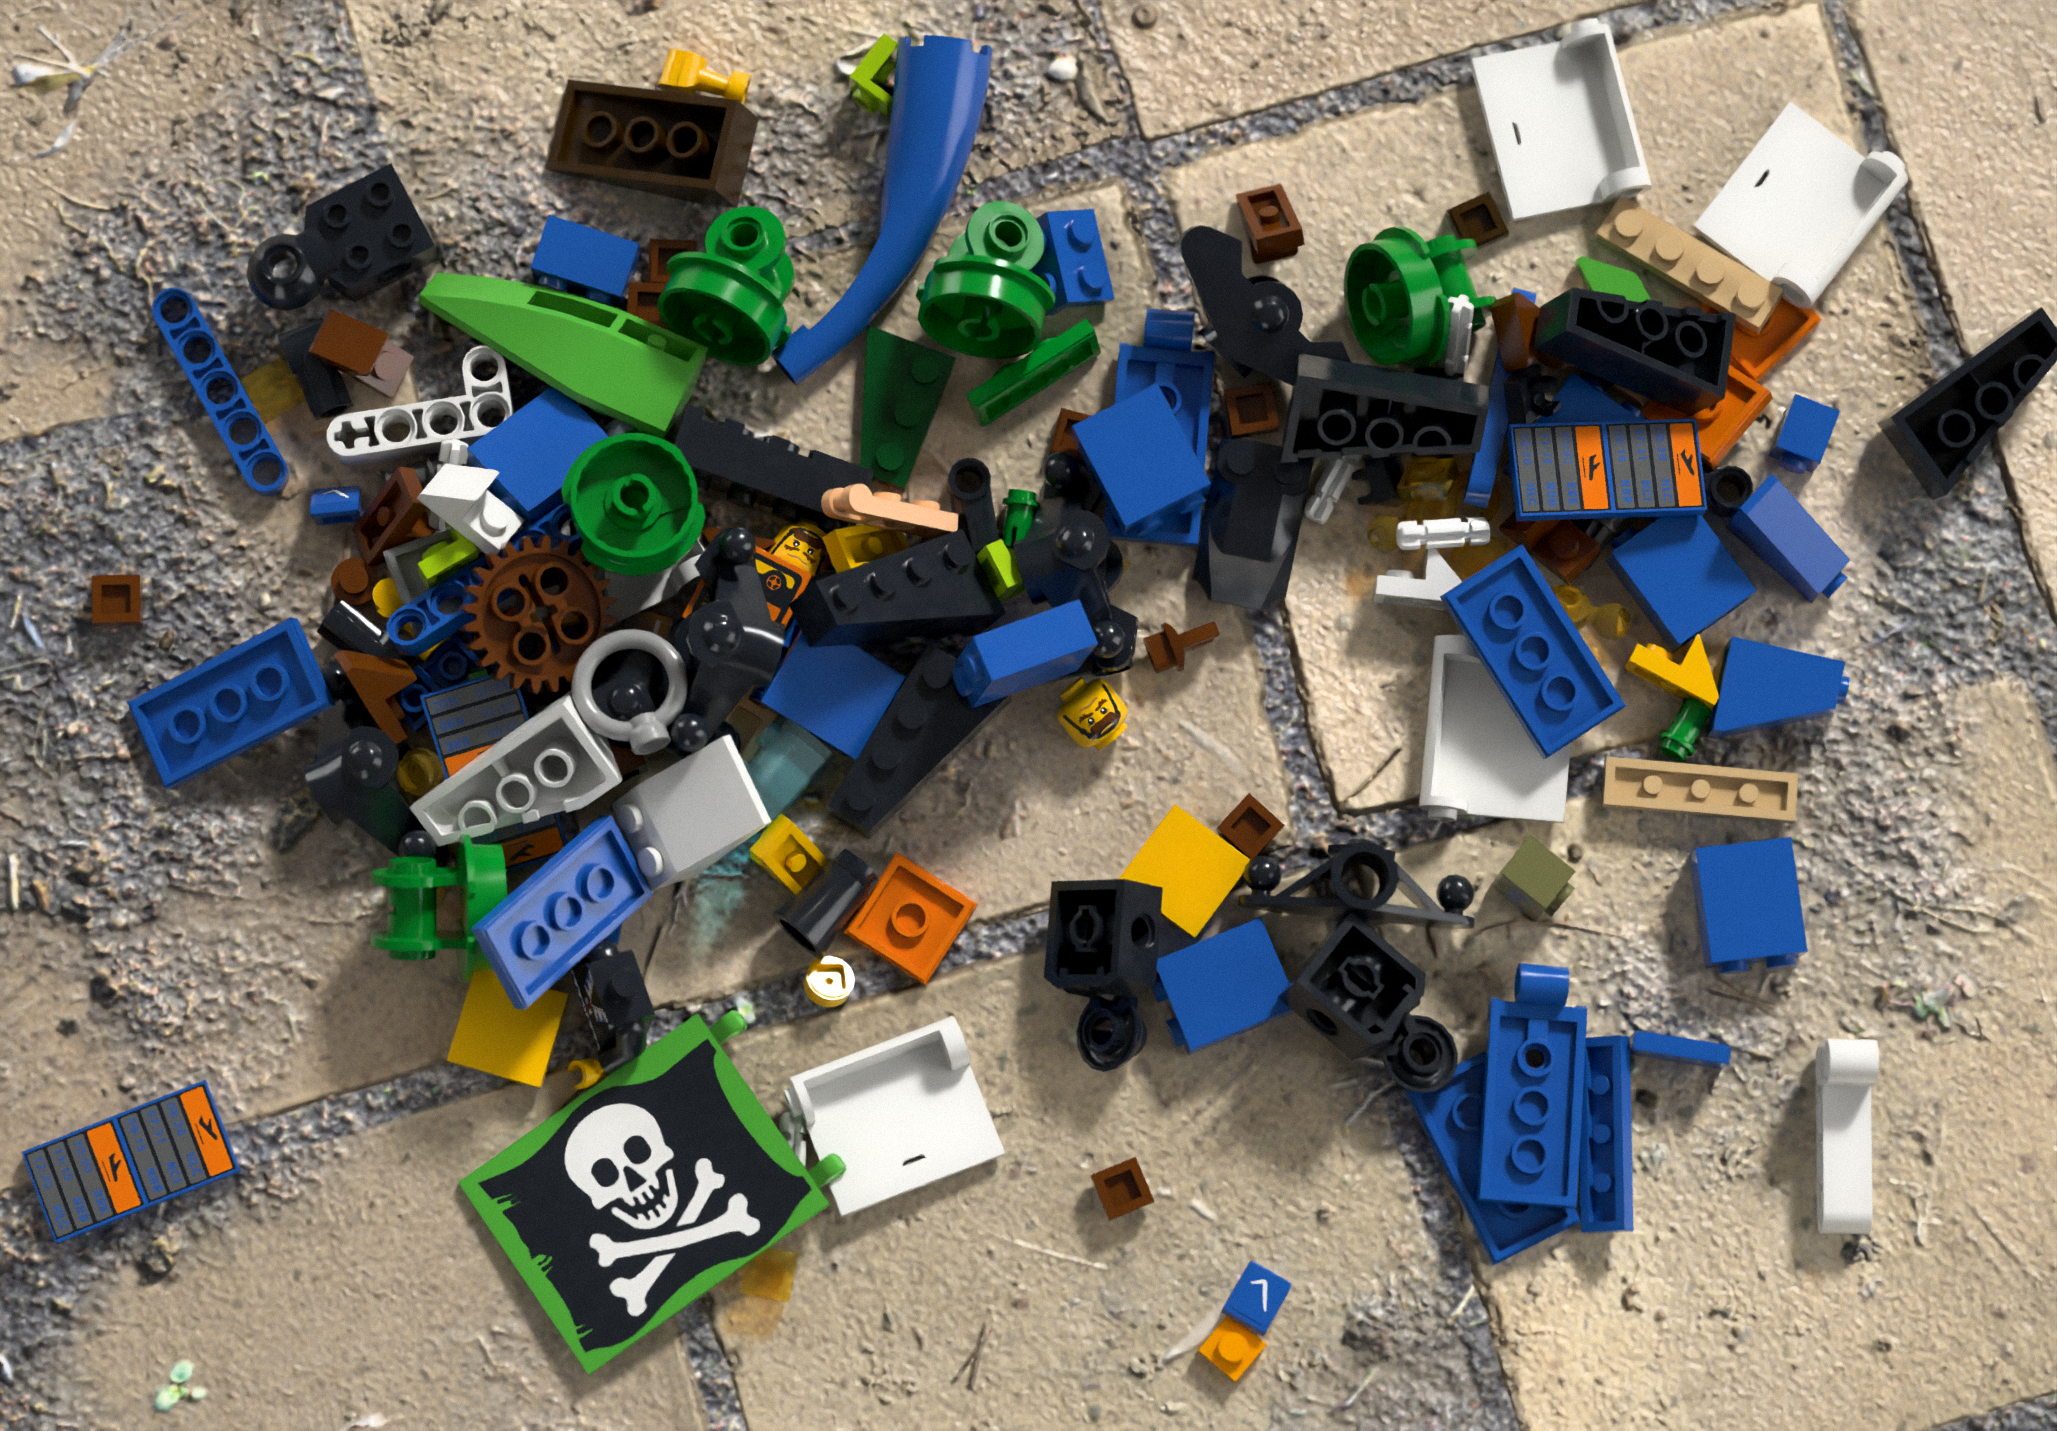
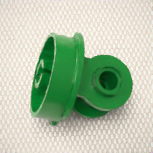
[916,201,1056,359]
[657,206,795,366]
[1344,226,1497,368]
[561,433,706,576]
[371,835,507,981]

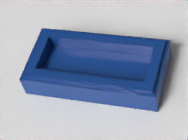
[1630,1030,1731,1069]

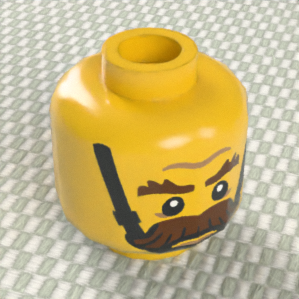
[767,522,831,590]
[1057,677,1127,750]

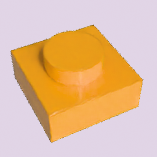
[1197,1316,1267,1383]

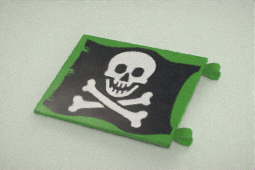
[458,1010,847,1375]

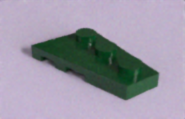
[860,325,956,492]

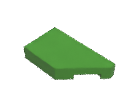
[1574,256,1651,302]

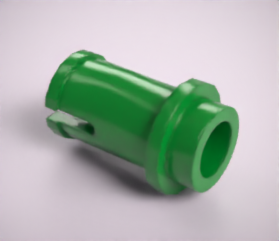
[1002,489,1040,550]
[1658,697,1712,762]

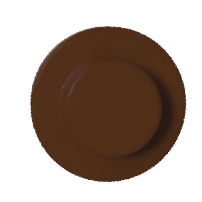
[331,558,380,606]

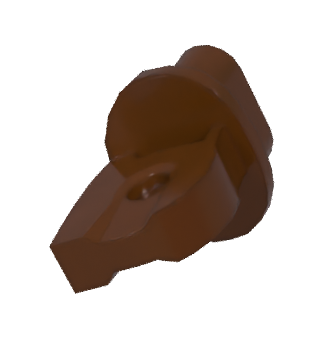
[1143,621,1220,674]

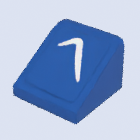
[310,486,363,526]
[1221,1261,1292,1337]

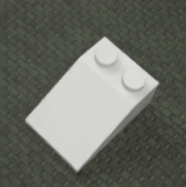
[612,735,771,891]

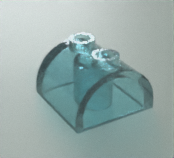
[741,719,832,832]

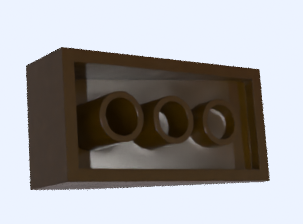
[546,79,759,208]

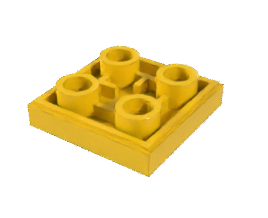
[1119,804,1250,940]
[447,971,569,1089]

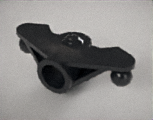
[1180,225,1351,386]
[1013,451,1139,671]
[659,527,785,758]
[520,649,741,760]
[304,663,448,868]
[1238,838,1475,929]

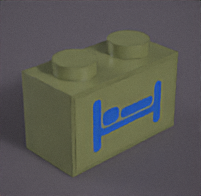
[1490,835,1576,921]

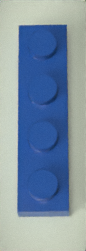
[1580,1035,1634,1234]

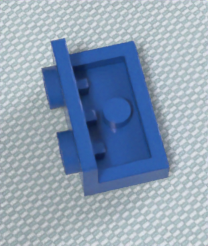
[1032,209,1115,316]

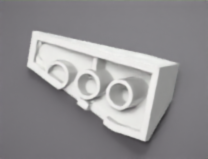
[410,690,623,847]

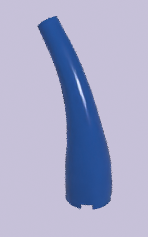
[771,35,992,386]

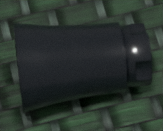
[772,849,879,959]

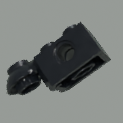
[246,163,440,311]
[1044,879,1163,1072]
[1277,912,1458,1093]

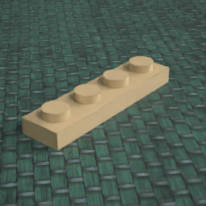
[1596,196,1784,334]
[1601,756,1798,824]

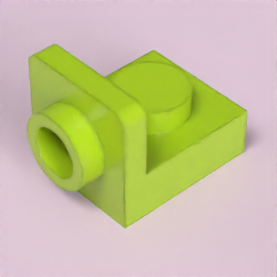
[849,33,898,116]
[417,521,478,590]
[977,539,1026,602]

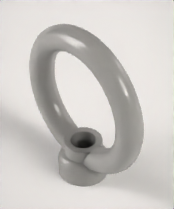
[572,629,688,755]

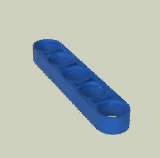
[1463,287,1537,509]
[152,288,289,496]
[386,504,583,656]

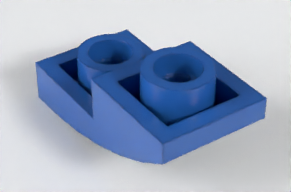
[393,632,490,733]

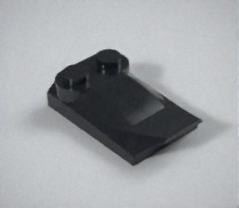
[1192,438,1314,612]

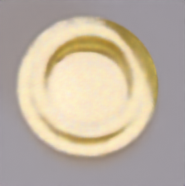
[397,747,444,796]

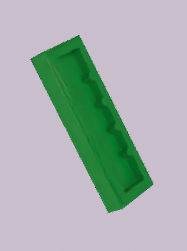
[966,319,1101,427]

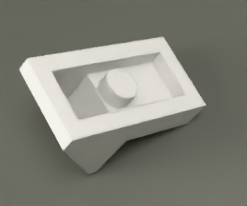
[417,464,524,555]
[1372,548,1462,610]

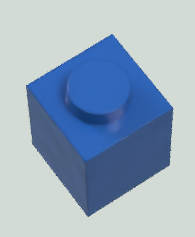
[1769,394,1840,474]

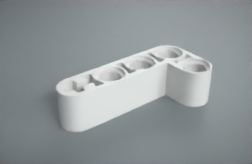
[326,345,515,466]
[1815,1039,1879,1234]

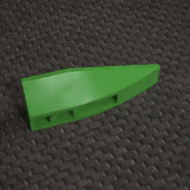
[417,273,709,439]

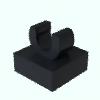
[1503,364,1561,424]
[1351,455,1412,507]

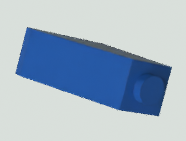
[1726,474,1850,604]
[1706,637,1850,739]

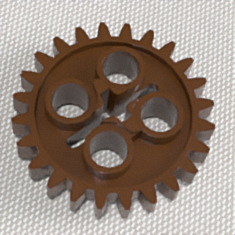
[459,535,618,693]

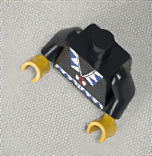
[567,937,655,1089]

